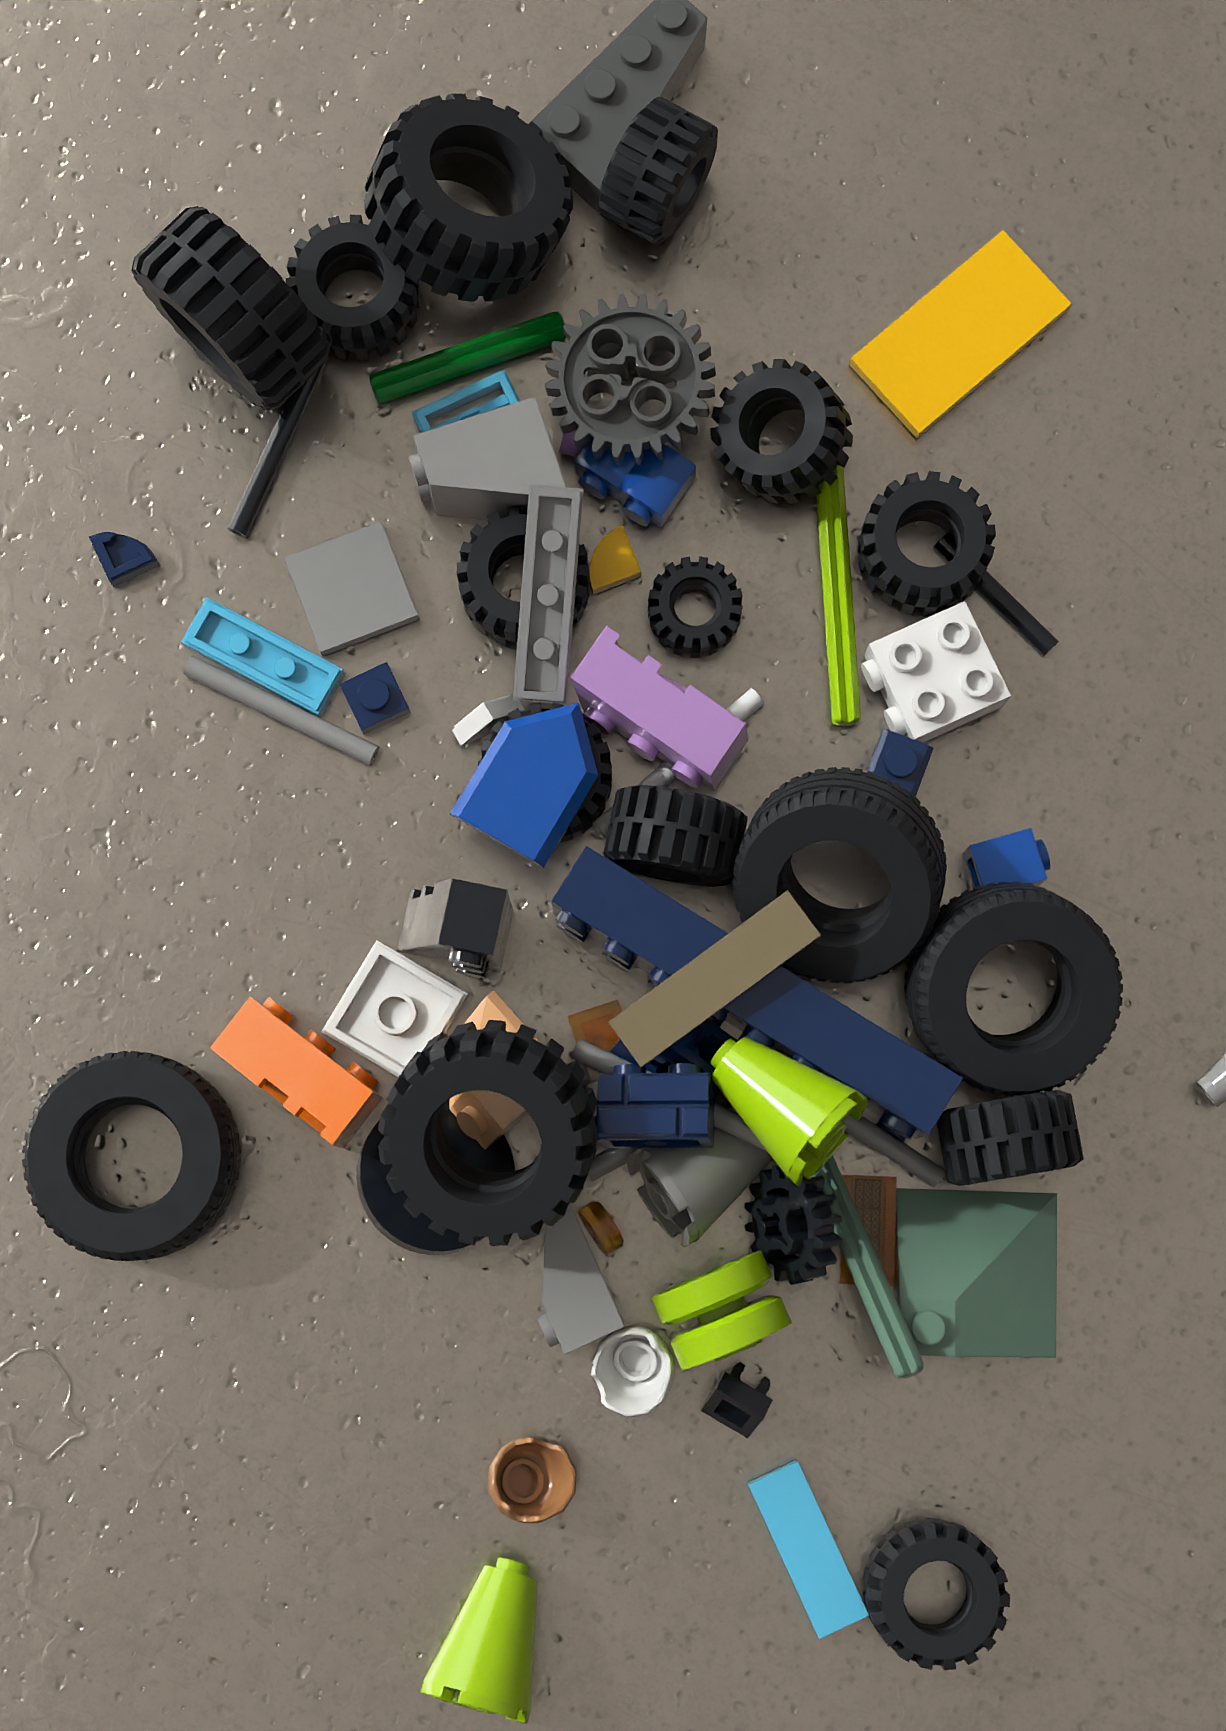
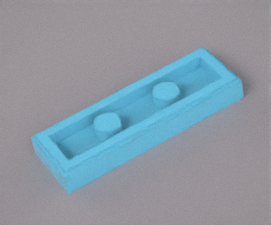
[181,597,345,718]
[747,1460,869,1639]

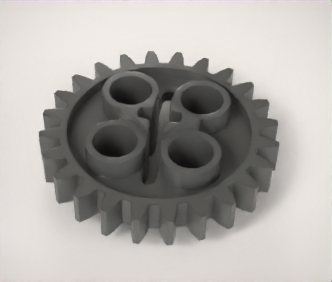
[545,294,716,465]

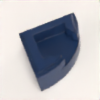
[89,532,160,587]

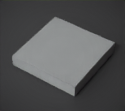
[284,521,419,656]

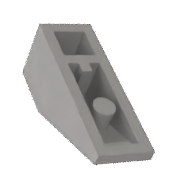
[537,1203,625,1354]

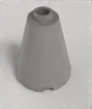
[627,1127,773,1247]

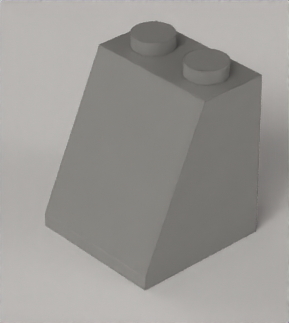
[408,397,566,520]

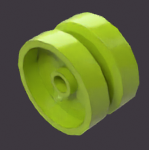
[651,1250,792,1370]

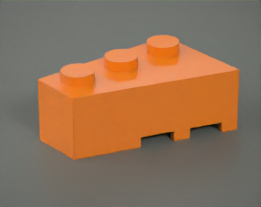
[210,997,383,1149]

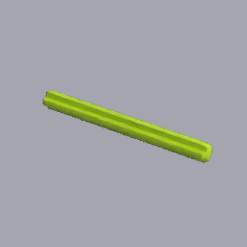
[816,465,861,726]

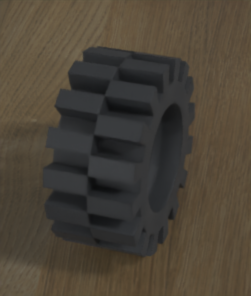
[648,556,743,658]

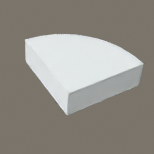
[452,695,525,746]

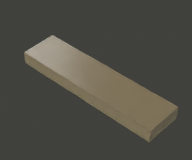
[608,890,820,1067]

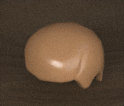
[487,1437,577,1523]

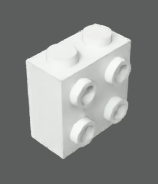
[861,601,1011,743]

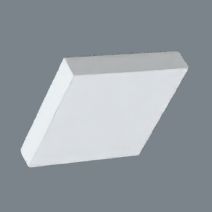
[321,940,469,1078]

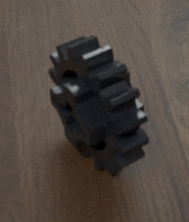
[744,1165,842,1285]

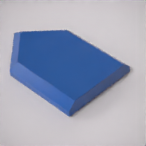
[450,702,598,869]

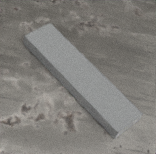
[513,484,583,704]

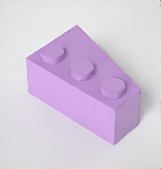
[570,625,749,791]

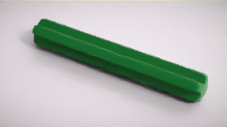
[370,311,567,403]

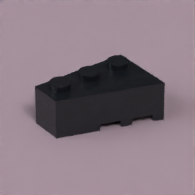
[397,878,514,979]

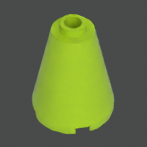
[710,1037,868,1186]
[420,1558,538,1724]

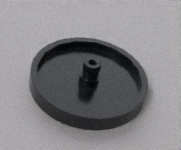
[356,1099,515,1255]

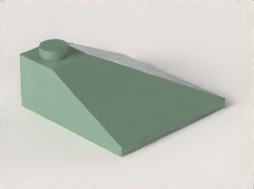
[893,1188,1057,1358]

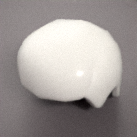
[591,1325,675,1417]

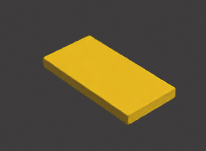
[849,230,1072,439]

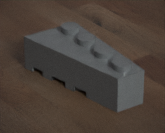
[528,0,707,217]

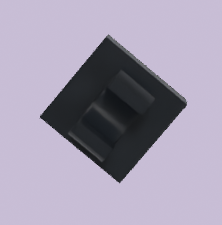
[701,1362,773,1438]

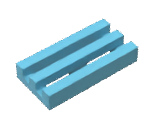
[412,369,520,433]

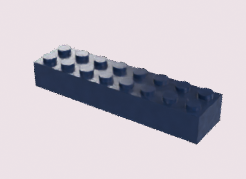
[551,846,963,1142]

